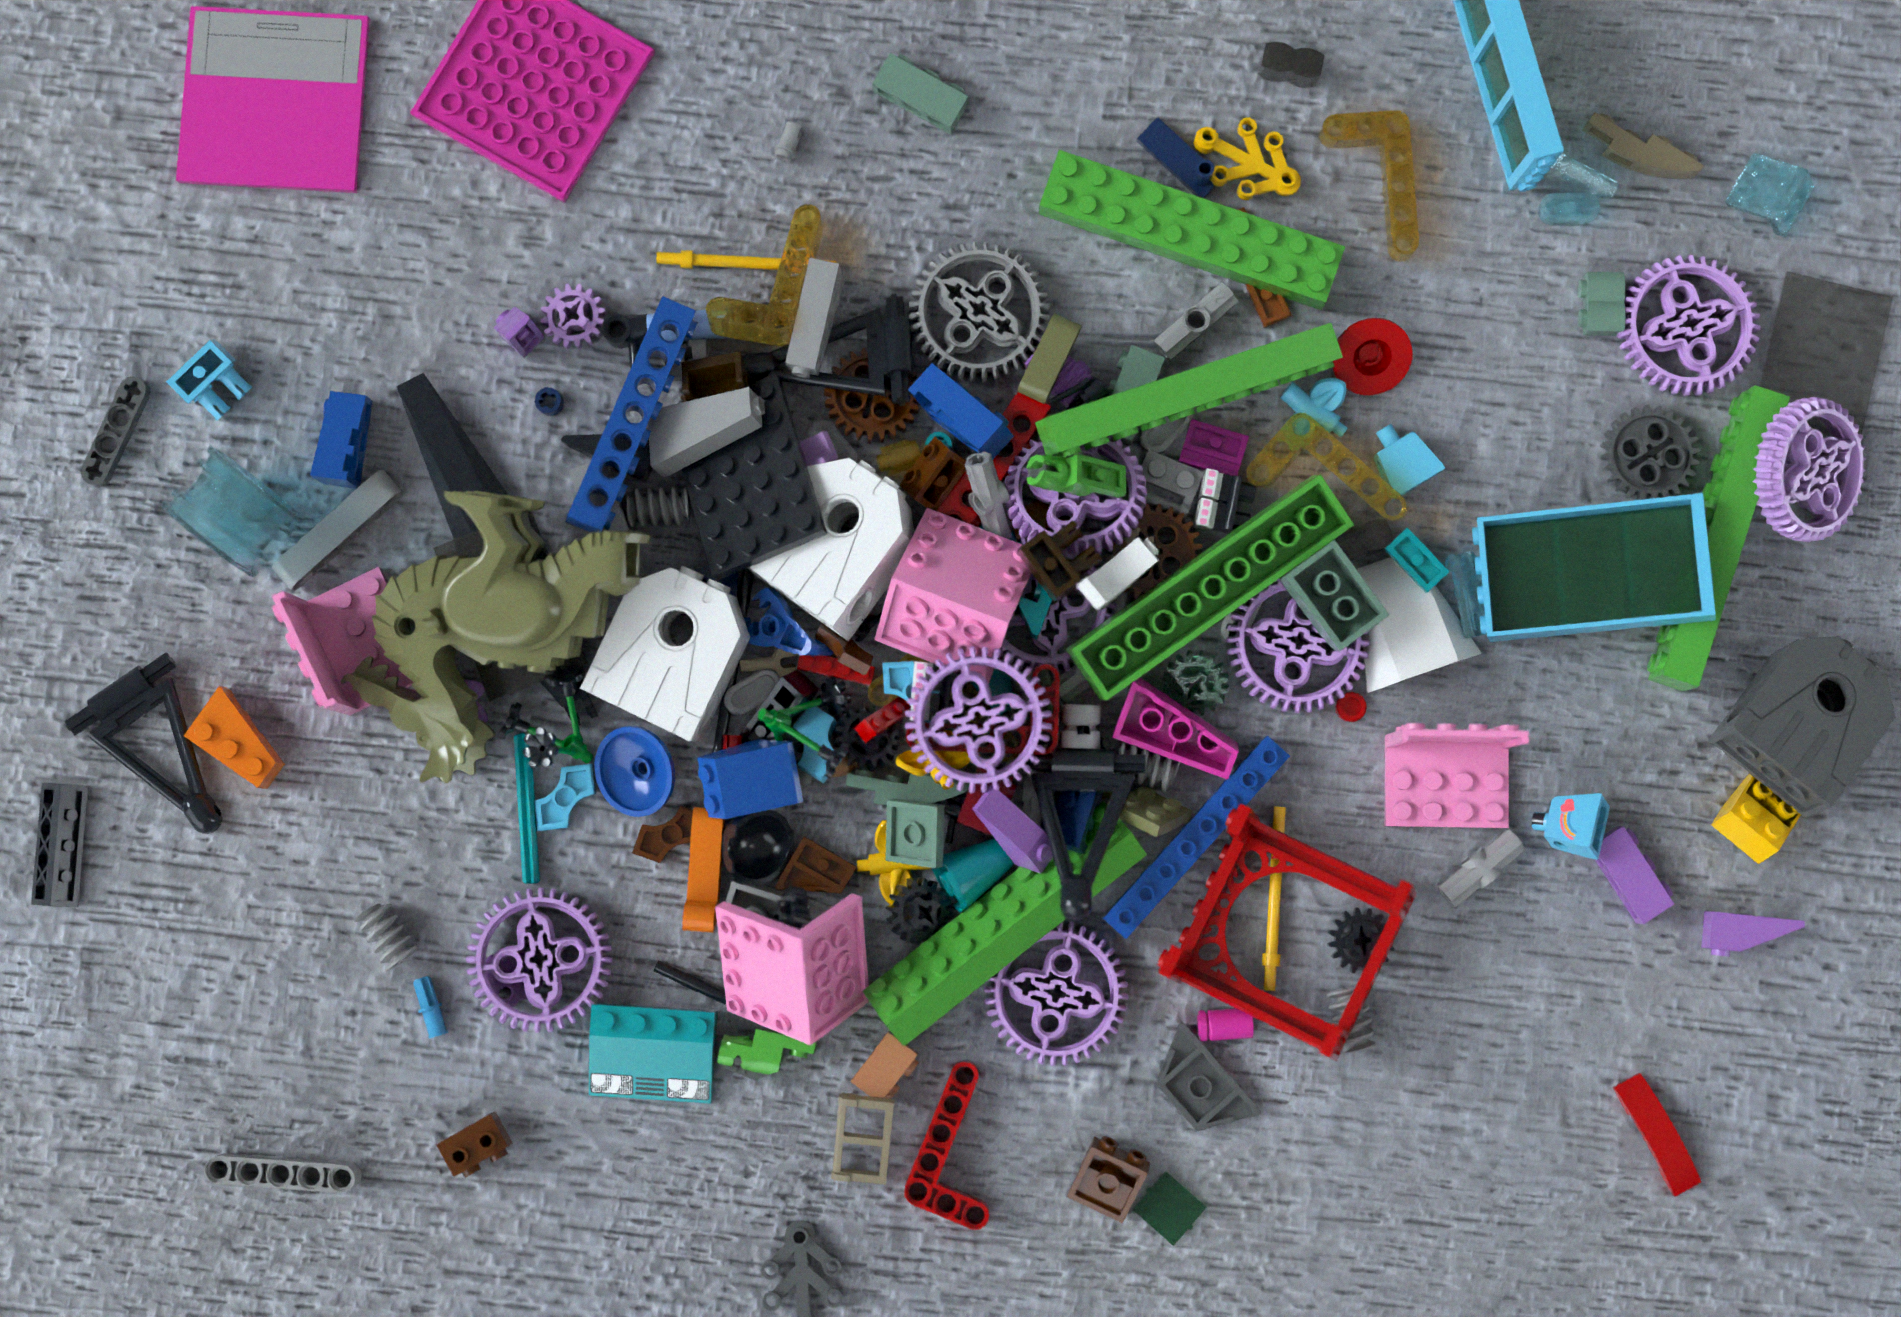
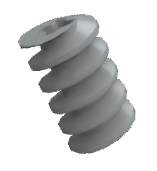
[627,487,691,527]
[1115,741,1180,793]
[354,903,418,971]
[1327,986,1377,1053]

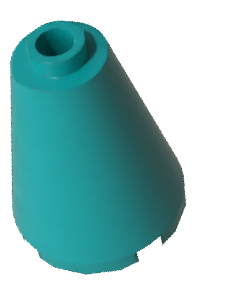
[932,838,1014,912]

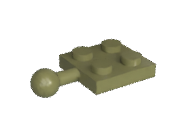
[1102,787,1192,837]

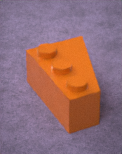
[184,686,285,789]

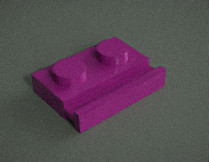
[1178,419,1249,476]

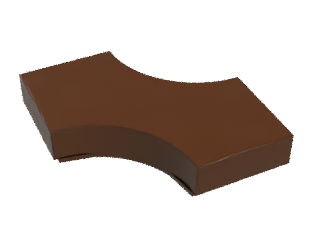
[815,622,873,675]
[632,806,693,863]

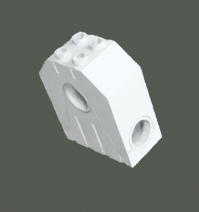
[747,458,914,641]
[580,566,750,742]

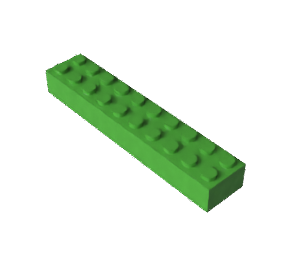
[1039,150,1345,311]
[1035,323,1343,458]
[1647,385,1790,691]
[1065,474,1354,701]
[862,801,1147,1046]

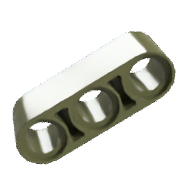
[1017,313,1082,404]

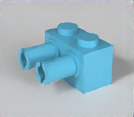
[166,339,252,421]

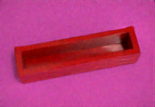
[797,655,876,687]
[854,697,911,743]

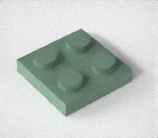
[885,799,944,869]

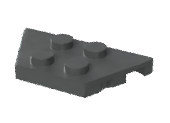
[1155,1022,1262,1131]

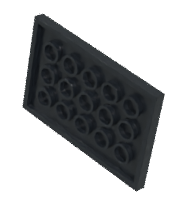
[682,373,827,581]

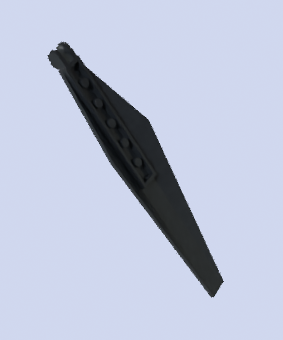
[396,373,598,726]

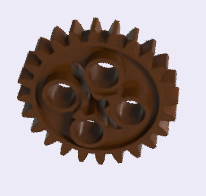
[824,347,920,444]
[1105,504,1203,598]

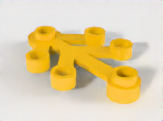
[1193,117,1301,200]

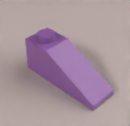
[494,306,545,358]
[973,785,1053,873]
[1701,911,1805,957]

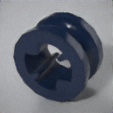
[535,387,564,416]

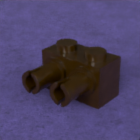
[1018,520,1102,604]

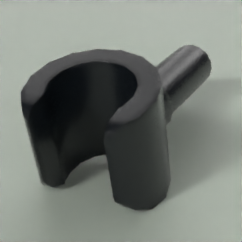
[855,612,882,642]
[944,799,962,844]

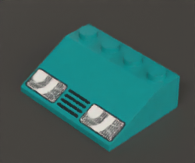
[589,1003,718,1104]

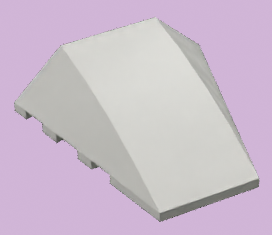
[1356,557,1482,693]

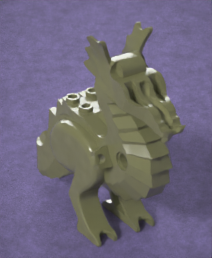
[341,491,650,783]

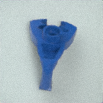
[744,588,834,656]

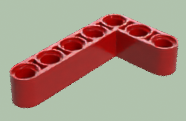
[906,664,1060,754]
[904,1060,989,1230]

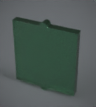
[1132,1171,1207,1246]

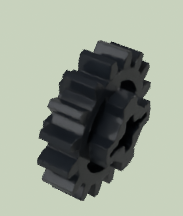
[833,705,900,772]
[886,877,952,945]
[771,886,812,930]
[1327,907,1395,973]

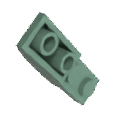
[846,769,969,806]

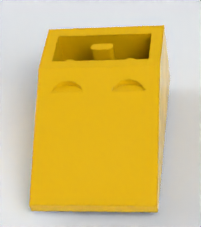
[1711,773,1801,864]

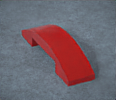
[1612,1073,1701,1197]

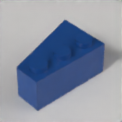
[908,363,1014,460]
[310,391,373,489]

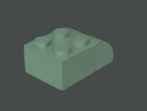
[1279,540,1389,652]

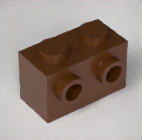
[900,436,967,511]
[436,1111,513,1178]

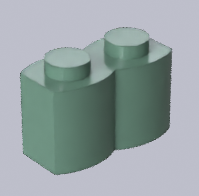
[1577,272,1625,336]

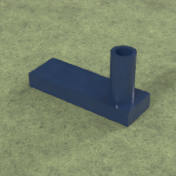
[1136,117,1223,199]

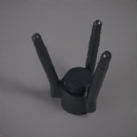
[1048,376,1109,411]

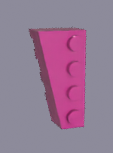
[1112,677,1239,780]

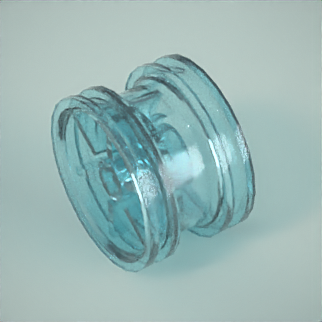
[161,445,304,578]

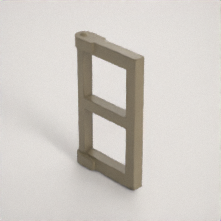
[831,1093,894,1185]

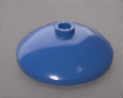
[595,726,675,817]

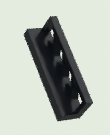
[31,783,88,907]

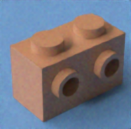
[850,1031,919,1099]

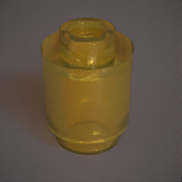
[876,439,921,476]

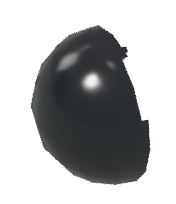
[721,810,795,885]

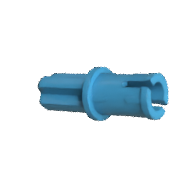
[413,976,448,1039]

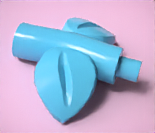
[1280,378,1348,452]

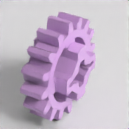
[540,283,607,350]

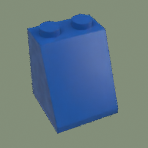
[697,739,803,819]

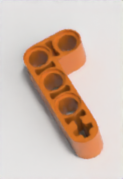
[682,807,725,933]

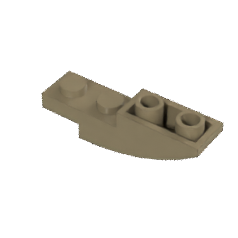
[1582,112,1704,179]

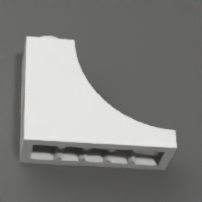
[1077,537,1160,610]

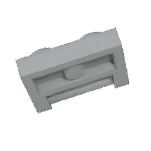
[1142,450,1204,522]

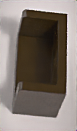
[681,351,749,401]

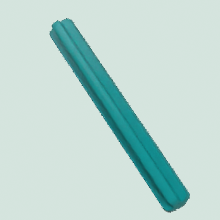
[514,733,540,884]

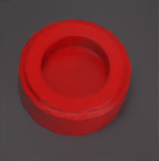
[1335,692,1367,723]

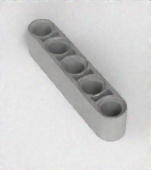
[272,470,403,591]
[204,1153,362,1193]

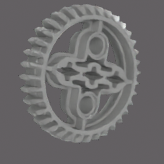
[909,241,1050,383]

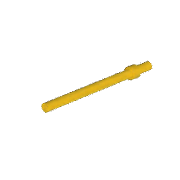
[656,250,837,271]
[1262,807,1286,991]

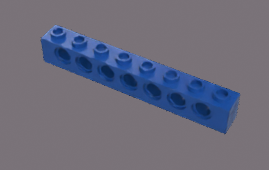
[565,296,698,533]
[1102,736,1290,939]

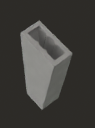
[785,258,845,378]
[648,387,765,477]

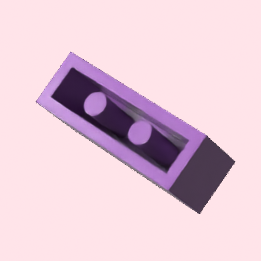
[1594,826,1674,924]

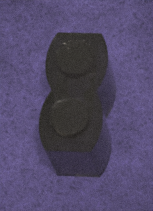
[1258,42,1325,88]
[1328,519,1394,563]

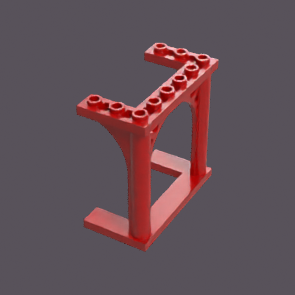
[1157,803,1417,1062]

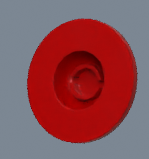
[1332,318,1413,395]

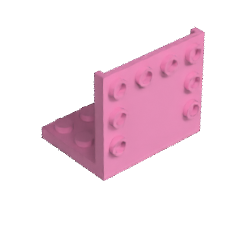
[874,508,1032,684]
[272,567,413,715]
[1384,723,1529,828]
[716,893,869,1045]

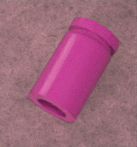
[1197,1008,1254,1041]

